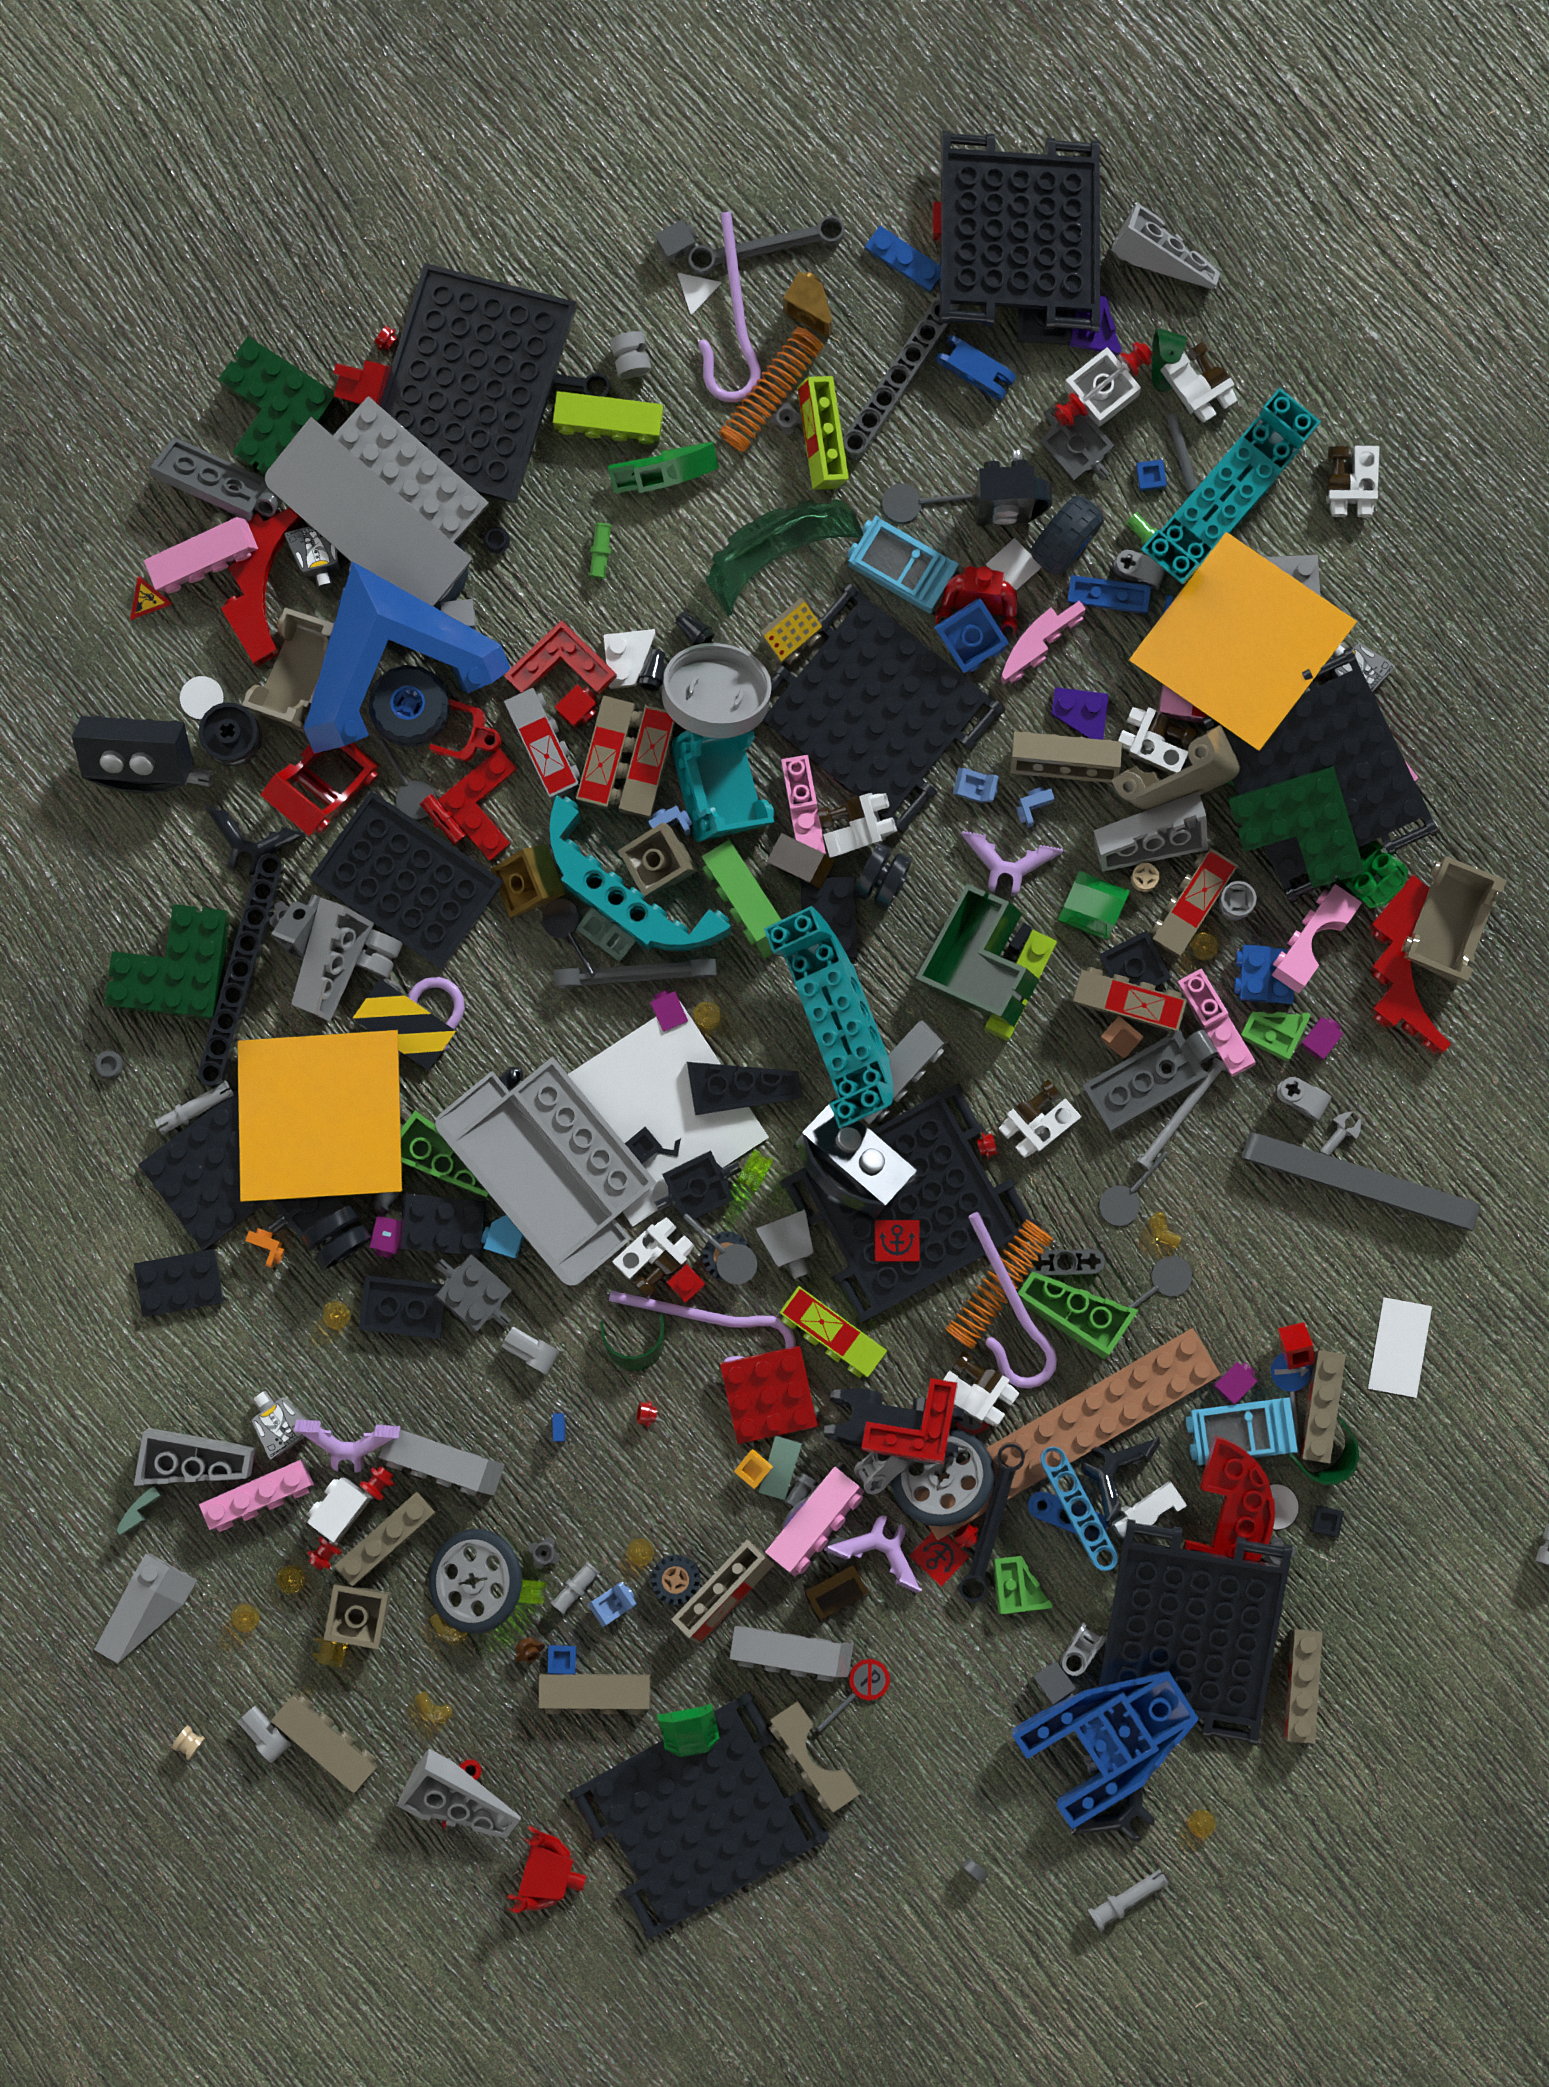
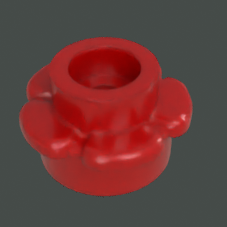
[373,326,398,351]
[977,1133,998,1159]
[636,1400,657,1428]
[953,1523,978,1548]

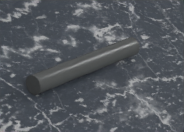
[1166,413,1197,493]

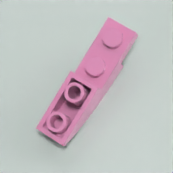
[1000,601,1086,685]
[781,755,826,854]
[1178,968,1256,1077]

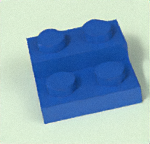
[934,598,1009,673]
[1234,945,1294,1005]

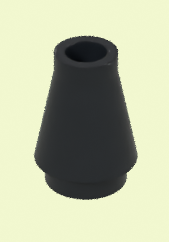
[675,611,715,646]
[638,649,665,691]

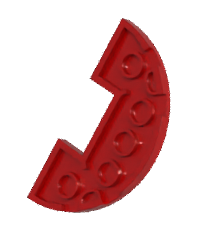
[1182,1435,1275,1561]

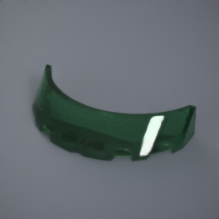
[706,499,864,617]

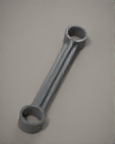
[688,215,845,276]
[554,959,717,988]

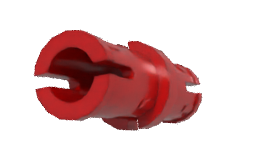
[419,794,467,845]

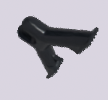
[206,806,306,876]
[1081,1436,1160,1528]
[1070,1786,1155,1842]

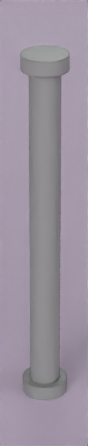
[1136,1057,1226,1170]

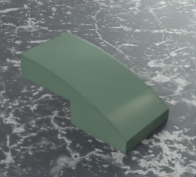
[576,907,636,962]
[759,1436,802,1500]
[117,1486,164,1535]

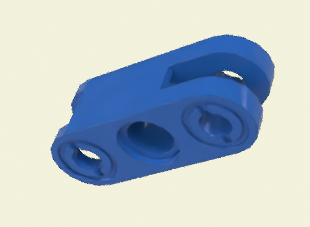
[935,335,1017,401]
[1027,1492,1107,1539]

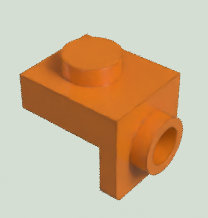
[245,1228,285,1268]

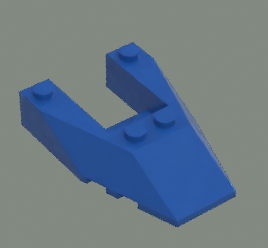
[1012,1671,1199,1829]

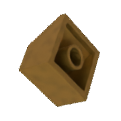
[783,271,832,339]
[490,844,566,918]

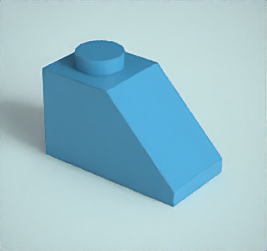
[481,1215,524,1260]

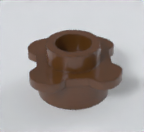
[514,1637,545,1663]

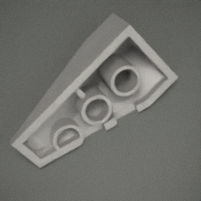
[1111,203,1220,290]

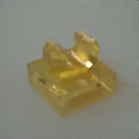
[313,1636,347,1667]

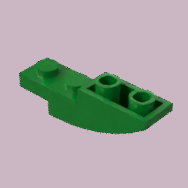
[608,442,719,494]

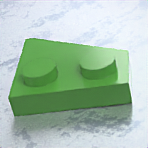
[1240,1012,1311,1062]
[992,1556,1052,1614]

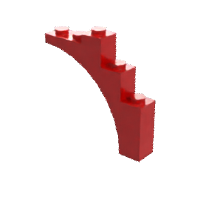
[221,507,304,668]
[1369,875,1451,1054]

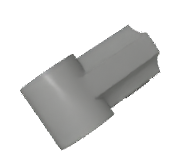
[501,1327,560,1375]
[238,1706,292,1763]

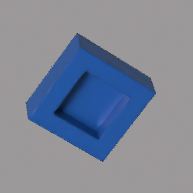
[1136,459,1167,491]
[553,1413,565,1442]
[548,1645,576,1674]

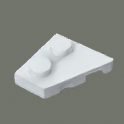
[604,629,655,689]

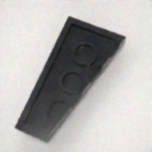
[686,1061,803,1115]

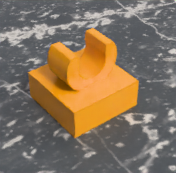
[734,1449,773,1489]

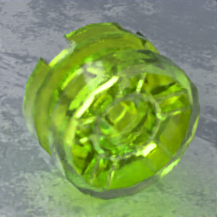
[737,1149,774,1192]
[518,1579,547,1604]

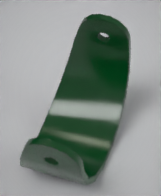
[1151,327,1187,392]
[600,1314,665,1371]
[1288,1416,1360,1485]

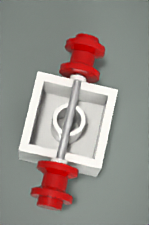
[1054,342,1153,427]
[307,1466,394,1571]

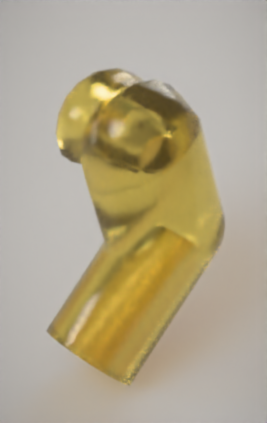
[1149,1212,1182,1249]
[428,1614,467,1645]
[414,1691,452,1723]

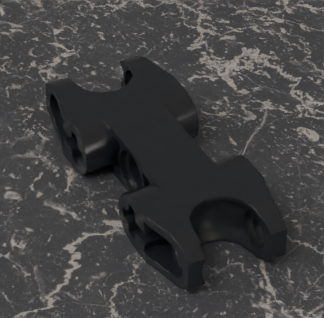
[823,1388,964,1458]

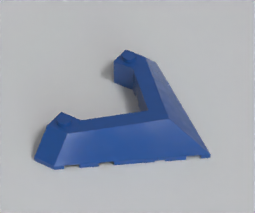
[303,561,511,753]

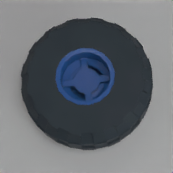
[1031,496,1104,574]
[369,665,450,747]

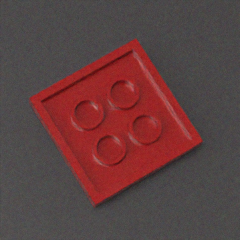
[720,1345,818,1444]

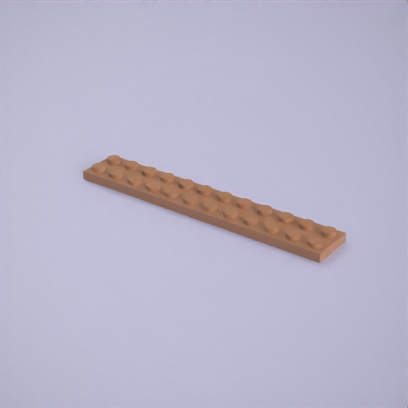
[915,1328,1221,1540]

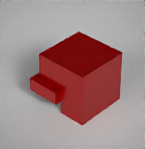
[333,360,391,405]

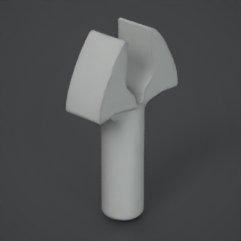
[1320,1112,1361,1156]

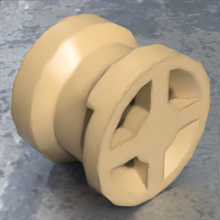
[1131,863,1159,892]
[171,1725,205,1761]

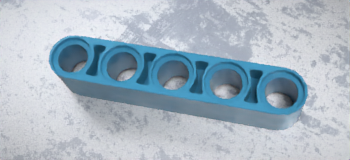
[1039,1447,1118,1571]

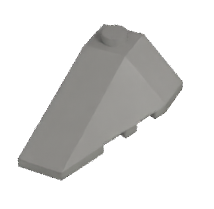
[94,1553,197,1663]
[397,1749,521,1839]

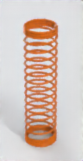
[718,327,824,452]
[945,1220,1053,1349]

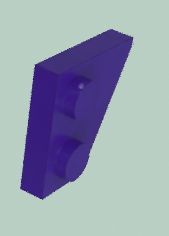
[1070,296,1122,355]
[1051,687,1108,740]

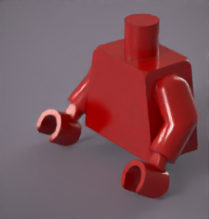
[936,566,1018,636]
[506,1826,587,1913]

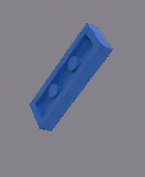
[865,225,940,293]
[1067,575,1151,614]

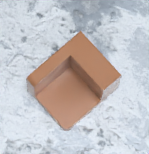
[1100,1016,1143,1059]

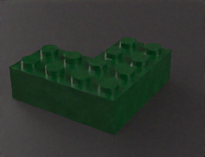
[218,336,340,478]
[1228,766,1365,888]
[916,884,1040,1027]
[104,904,231,1021]

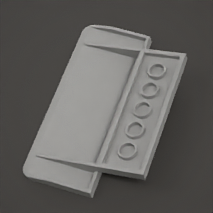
[265,396,489,607]
[435,1056,657,1285]

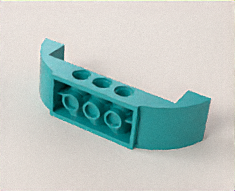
[1141,387,1321,584]
[550,795,731,952]
[764,906,893,1129]

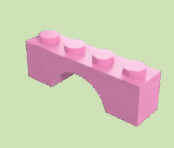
[1272,884,1362,994]

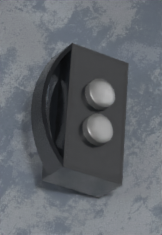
[975,451,1052,525]
[72,716,194,793]
[792,1099,917,1219]

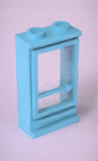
[846,516,959,615]
[1186,1397,1298,1465]

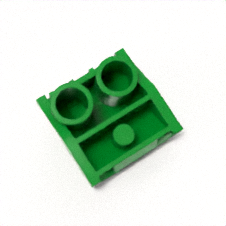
[1338,840,1409,908]
[1057,871,1130,941]
[657,1704,720,1757]

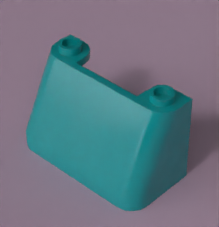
[672,729,774,842]

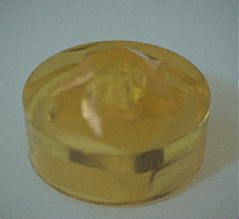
[1190,932,1218,960]
[693,1002,721,1030]
[322,1300,351,1329]
[627,1538,655,1566]
[276,1565,305,1594]
[230,1603,260,1632]
[1187,1809,1216,1838]

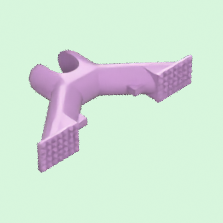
[961,831,1063,896]
[294,1419,400,1473]
[824,1516,922,1593]

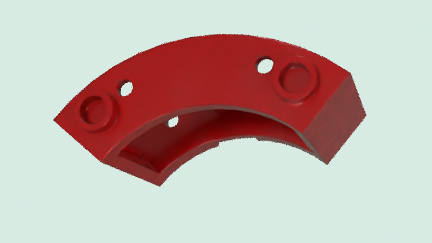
[260,742,381,836]

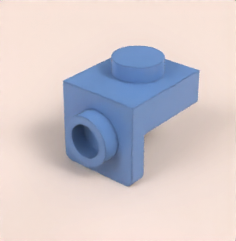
[953,768,998,803]
[1016,787,1054,828]
[648,806,692,836]
[588,1582,637,1627]

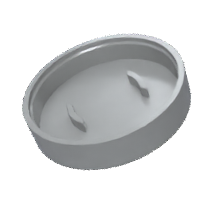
[662,643,771,738]

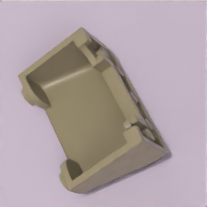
[242,608,334,733]
[1112,725,1240,811]
[1401,856,1507,985]

